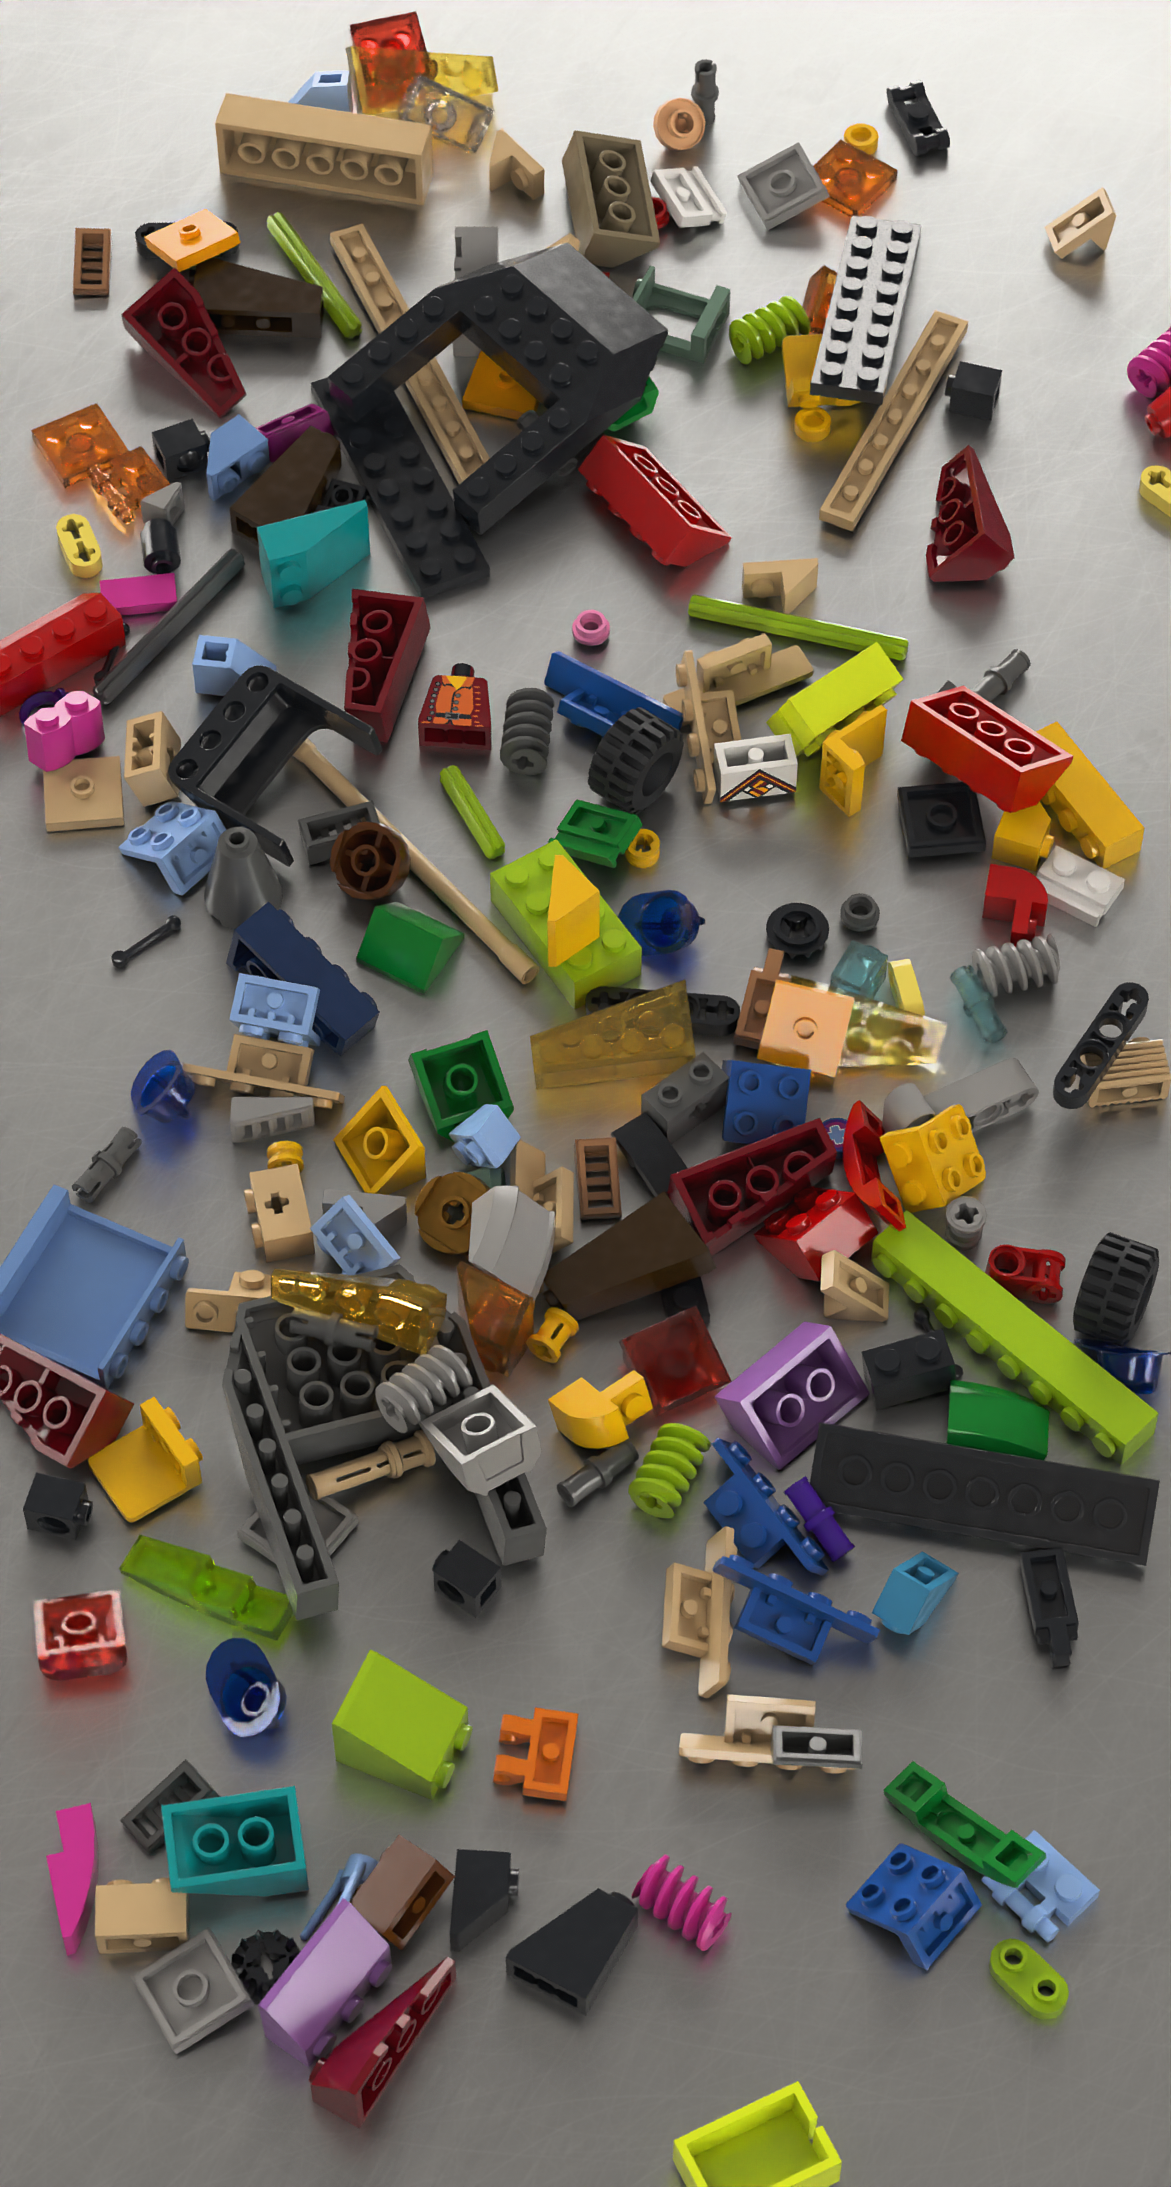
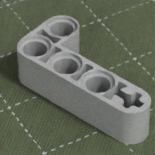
[882,1058,1039,1133]

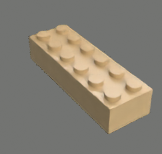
[215,93,433,206]

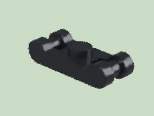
[886,80,950,156]

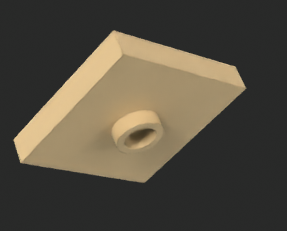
[43,756,124,832]

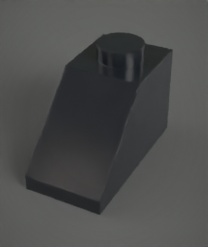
[450,1849,520,1952]

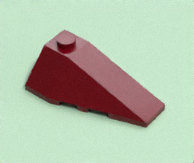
[121,267,247,419]
[926,445,1015,582]
[0,1333,134,1469]
[309,1957,456,2128]

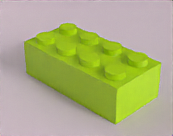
[490,839,642,1010]

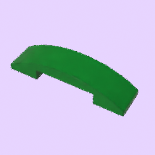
[883,1761,1046,1888]

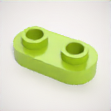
[989,1938,1069,2020]

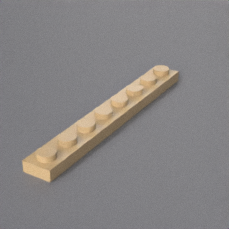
[819,310,968,532]

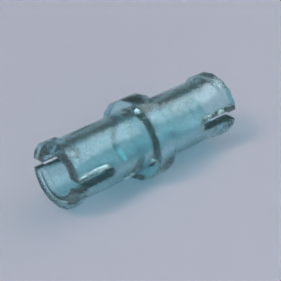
[950,965,1008,1044]

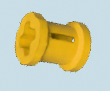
[526,1307,579,1363]

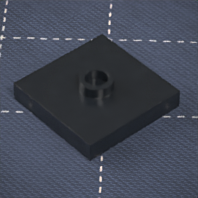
[897,782,986,858]

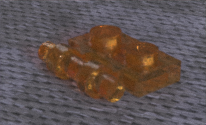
[87,446,170,524]

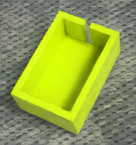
[766,642,904,758]
[673,2081,842,2187]

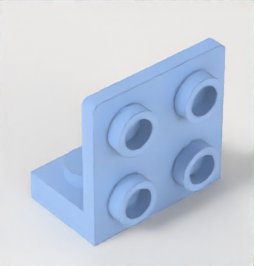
[119,801,226,895]
[229,973,321,1047]

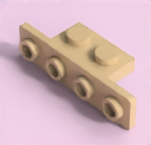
[663,633,814,727]
[675,650,741,804]
[182,1034,345,1109]
[510,1139,574,1294]
[185,1270,317,1332]
[662,1526,737,1698]
[679,1694,855,1774]

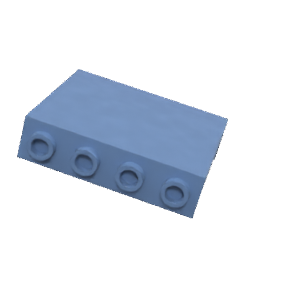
[0,1184,189,1389]

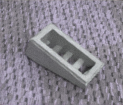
[230,1097,315,1143]

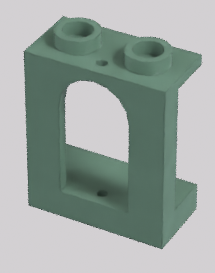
[632,265,730,364]

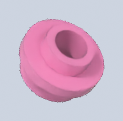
[572,610,610,646]

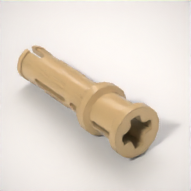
[306,1429,436,1500]

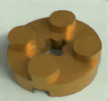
[415,1172,490,1255]

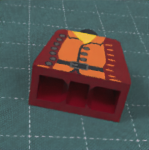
[418,663,492,751]

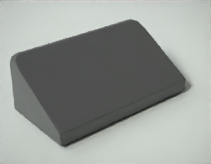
[770,1725,863,1769]

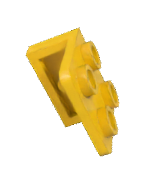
[782,334,860,408]
[879,1104,986,1213]
[88,1397,203,1522]

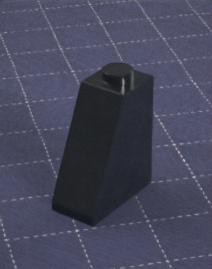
[506,1888,638,2016]

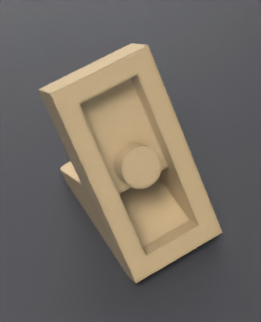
[489,129,545,200]
[1044,187,1116,259]
[742,558,818,614]
[820,1250,889,1322]

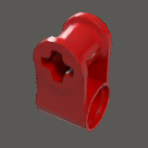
[985,1244,1066,1304]

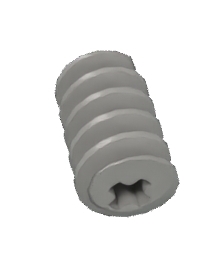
[972,933,1060,997]
[375,1345,472,1433]

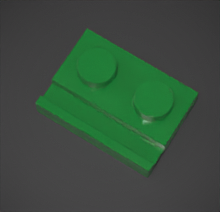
[548,799,643,868]

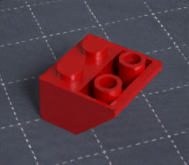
[754,1186,878,1281]

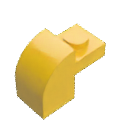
[548,1370,653,1449]

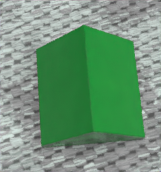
[356,902,465,994]

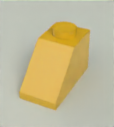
[992,801,1055,872]

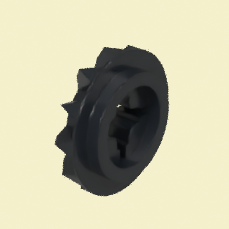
[766,903,829,959]
[231,1929,301,2001]

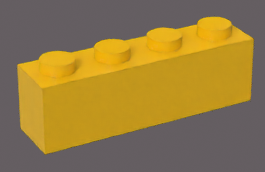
[1036,721,1145,869]

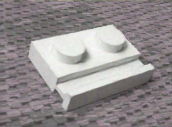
[650,166,727,228]
[1036,845,1125,927]

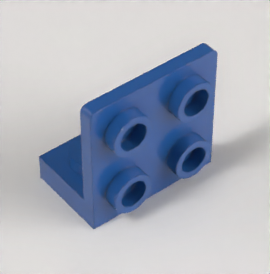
[722,1060,811,1144]
[846,1843,982,1970]

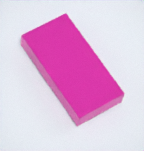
[99,573,177,616]

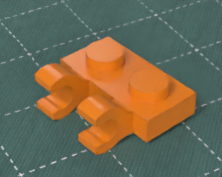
[493,1707,579,1801]

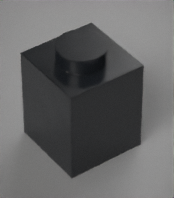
[945,361,1002,421]

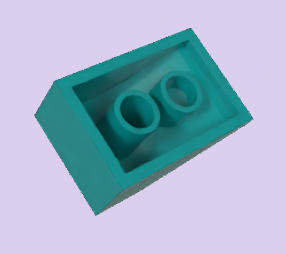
[257,500,370,608]
[161,1786,309,1897]

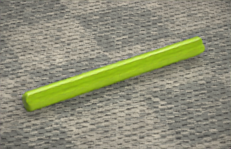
[688,595,909,661]

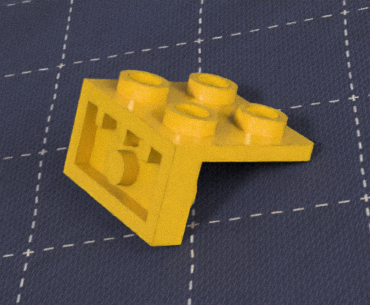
[819,705,887,817]

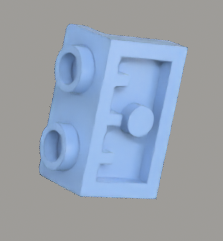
[310,1195,401,1278]

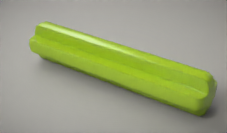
[440,765,505,859]

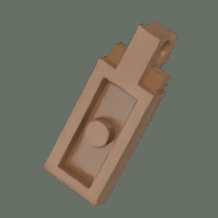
[733,948,790,1049]

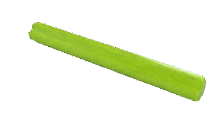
[267,212,362,339]

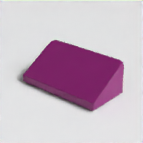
[256,403,334,462]

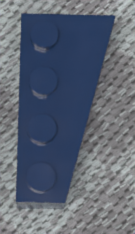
[226,902,380,1057]

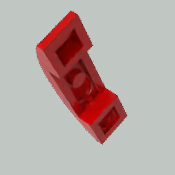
[843,1100,906,1232]

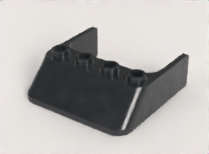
[168,665,383,867]

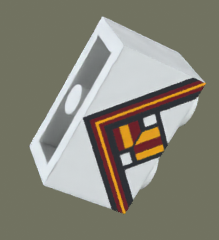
[713,734,798,802]

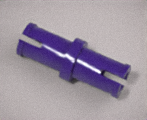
[784,1476,855,1562]

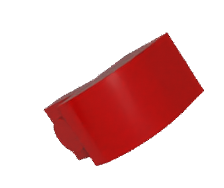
[982,864,1048,947]

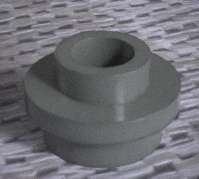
[840,893,880,931]

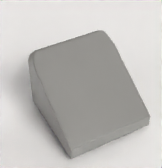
[140,482,185,526]

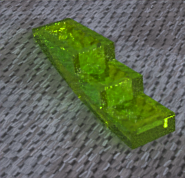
[119,1535,293,1641]

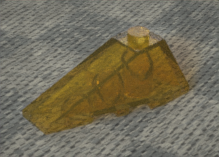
[789,975,947,1068]
[271,1269,447,1355]

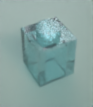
[830,940,888,1012]

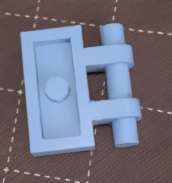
[982,1830,1100,1943]

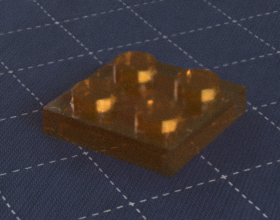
[813,139,897,218]
[31,403,131,488]

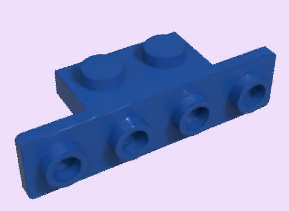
[544,651,683,738]
[703,1438,829,1576]
[712,1555,880,1665]

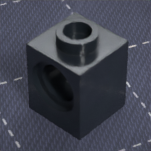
[152,418,210,482]
[23,1472,93,1540]
[432,1540,502,1618]

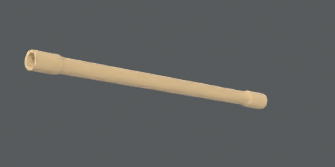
[293,738,540,984]

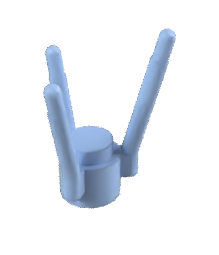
[300,1853,379,1940]

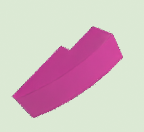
[46,1803,98,1955]

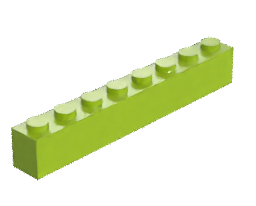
[871,1210,1159,1465]

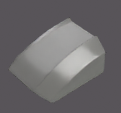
[469,1186,556,1304]
[419,1384,542,1496]

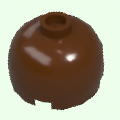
[330,821,411,900]

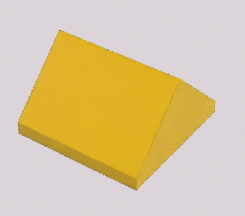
[547,855,600,967]
[333,1086,426,1195]

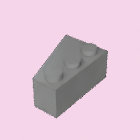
[453,226,499,357]

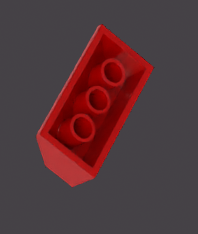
[578,435,732,567]
[0,593,126,717]
[901,685,1073,813]

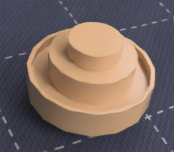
[653,98,706,151]

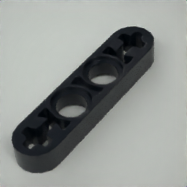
[1053,982,1149,1109]
[585,986,740,1036]

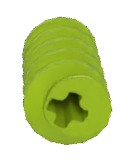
[729,296,810,365]
[628,1423,711,1519]

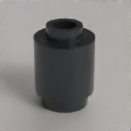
[140,518,181,574]

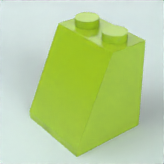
[332,1649,473,1800]

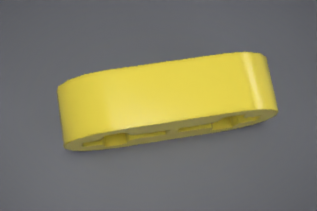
[1139,465,1171,518]
[56,514,103,578]
[888,959,925,1029]

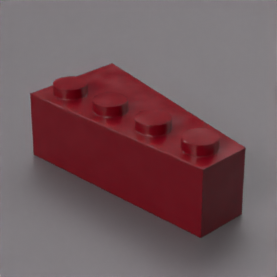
[344,589,431,742]
[668,1118,837,1257]

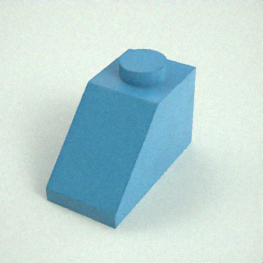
[872,1551,959,1635]

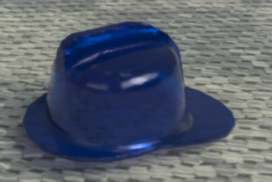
[618,890,706,956]
[131,1050,196,1123]
[1074,1339,1171,1394]
[205,1638,287,1737]

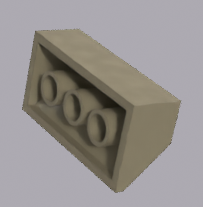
[562,130,660,268]

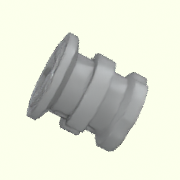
[945,1197,987,1251]

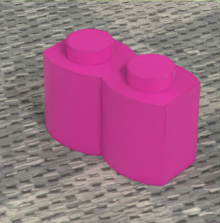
[24,691,105,772]

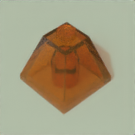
[457,1261,534,1377]

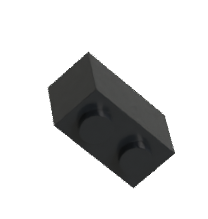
[862,1329,956,1411]

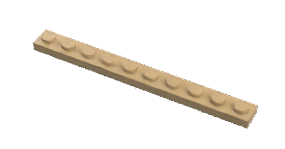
[330,223,490,484]

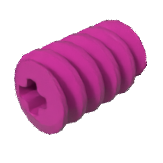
[1127,327,1171,398]
[632,1854,732,1951]

